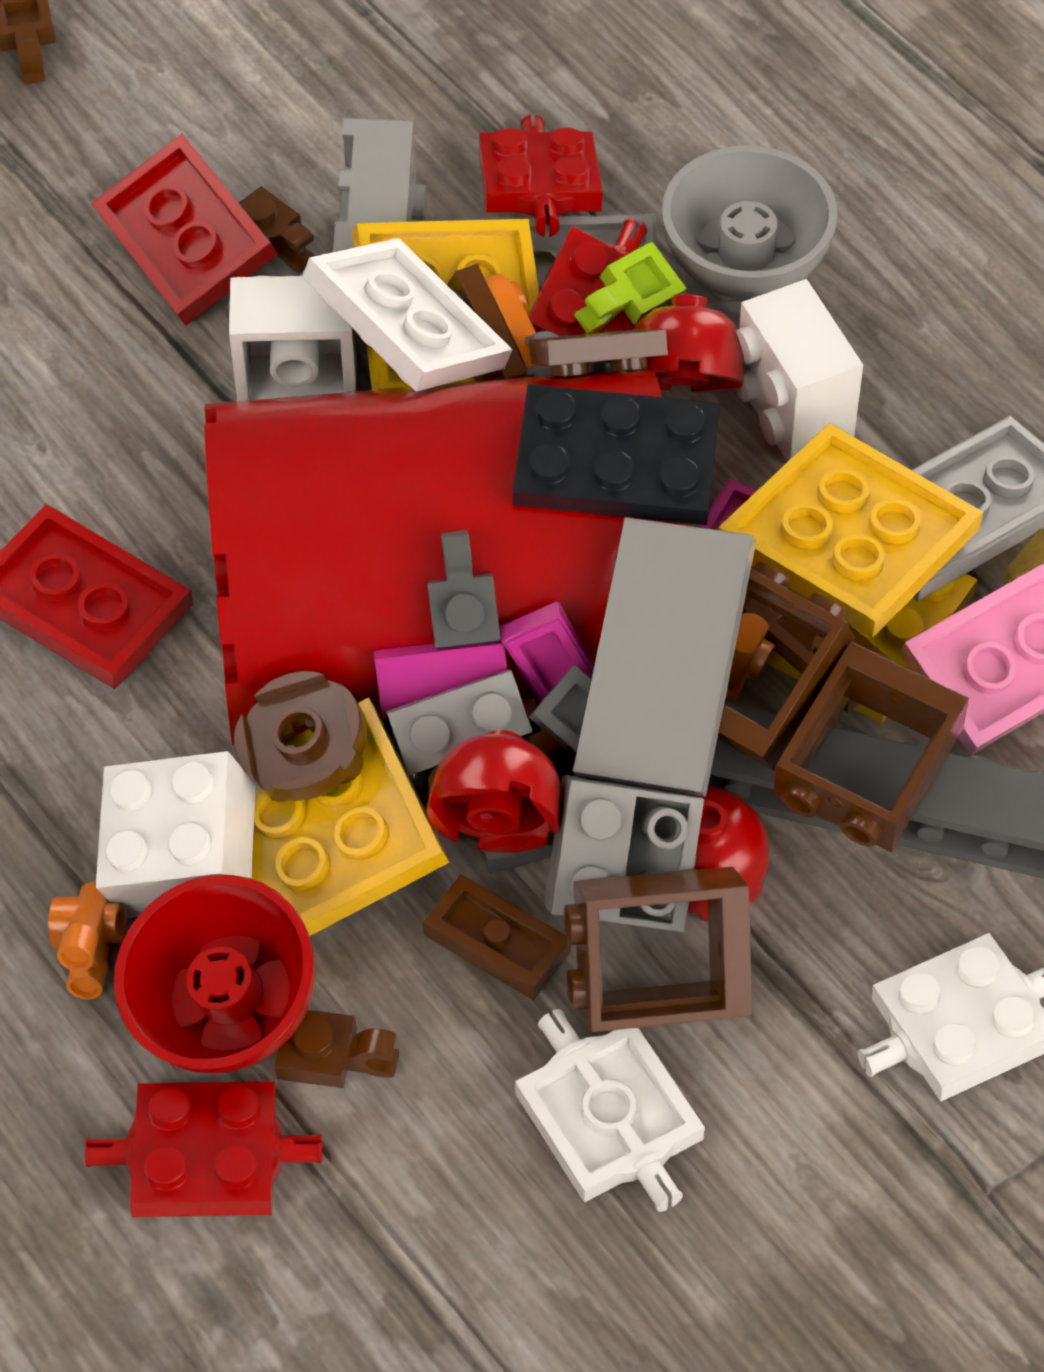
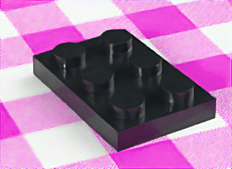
[512,384,720,525]

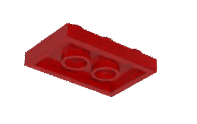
[91,133,278,326]
[0,504,194,689]

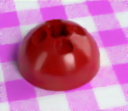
[114,875,316,1074]

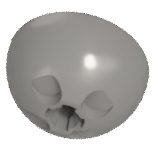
[662,145,838,299]

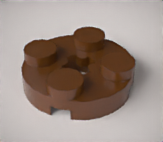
[234,671,367,802]

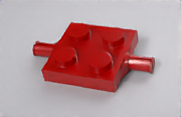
[478,114,603,237]
[528,219,647,336]
[85,1081,323,1217]

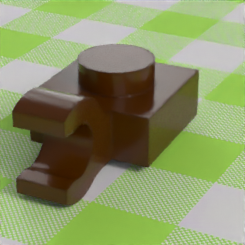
[0,0,56,84]
[238,186,316,273]
[274,1010,400,1088]

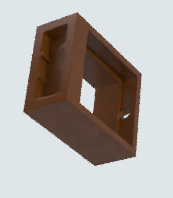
[718,561,856,771]
[774,641,969,853]
[564,866,752,1032]

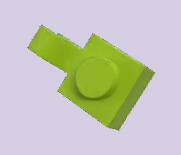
[574,241,687,334]

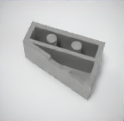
[333,118,427,252]

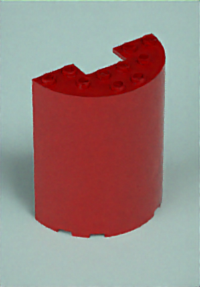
[204,367,686,745]

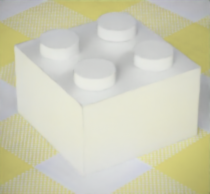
[229,276,358,401]
[735,279,863,462]
[96,751,256,919]

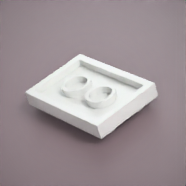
[302,238,513,392]

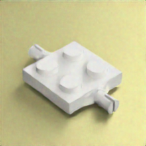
[857,933,1044,1102]
[515,1009,705,1212]

